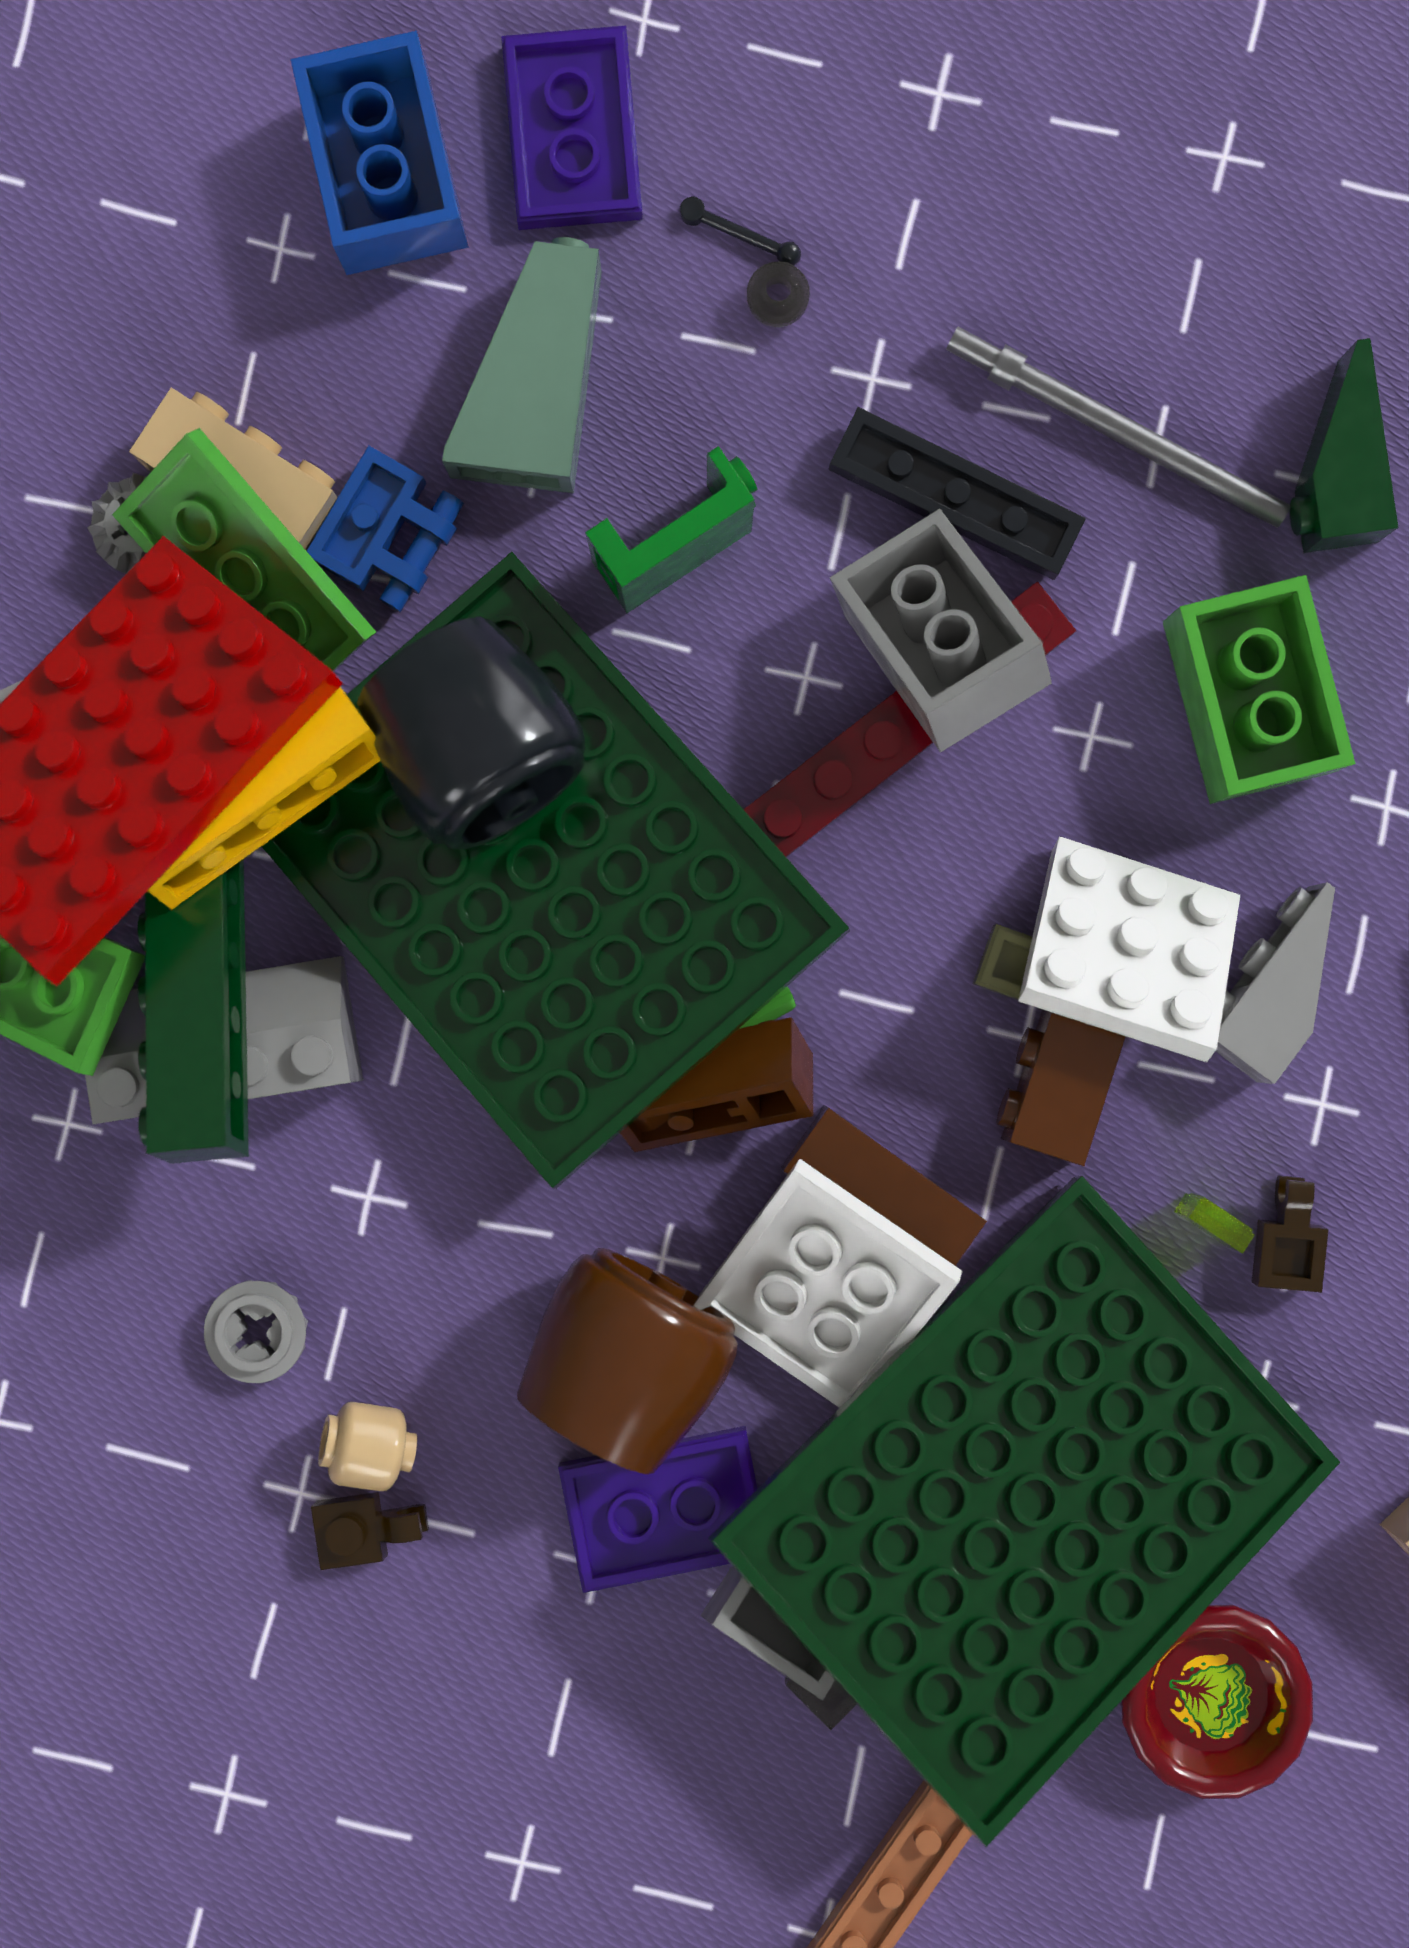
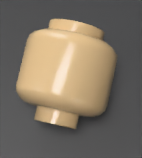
[318,1402,417,1491]

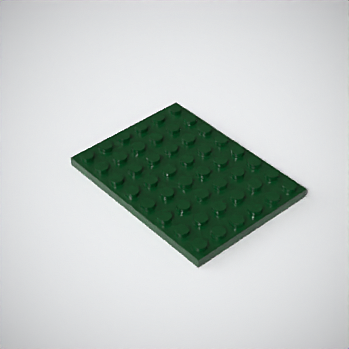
[261,552,850,1189]
[708,1176,1340,1847]

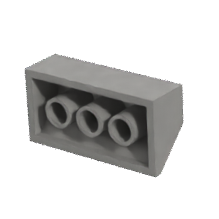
[85,956,363,1124]

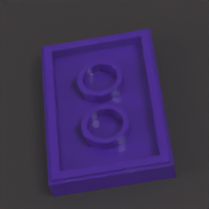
[501,26,643,230]
[558,1426,758,1593]

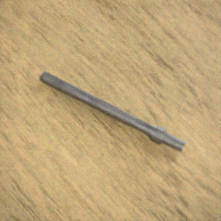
[946,326,1291,528]

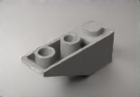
[1216,882,1335,1084]

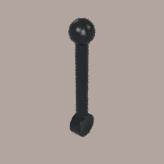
[680,196,801,268]

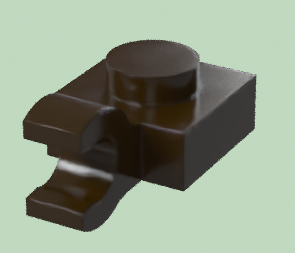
[1252,1175,1329,1293]
[311,1492,429,1570]

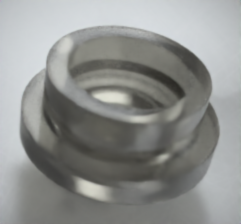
[747,262,810,327]

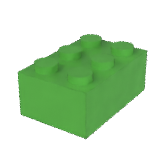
[1163,575,1356,804]

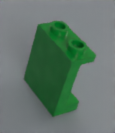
[585,446,758,614]

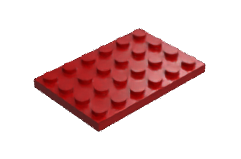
[0,536,343,986]

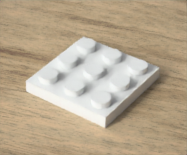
[1018,836,1240,1062]
[694,1159,962,1408]

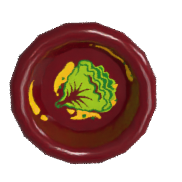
[1122,1605,1313,1799]

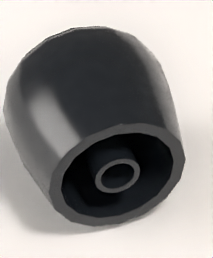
[357,616,585,849]

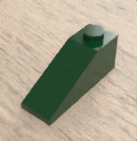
[1289,338,1399,553]

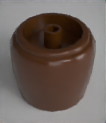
[517,1248,738,1474]

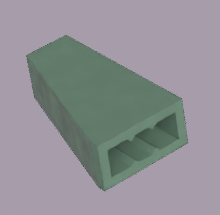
[442,237,602,493]

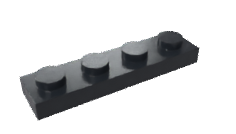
[828,407,1086,580]

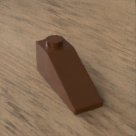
[620,1017,813,1152]

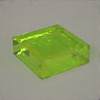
[1174,1193,1255,1254]

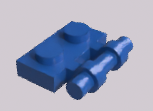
[307,445,464,613]

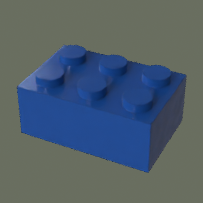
[290,30,469,275]

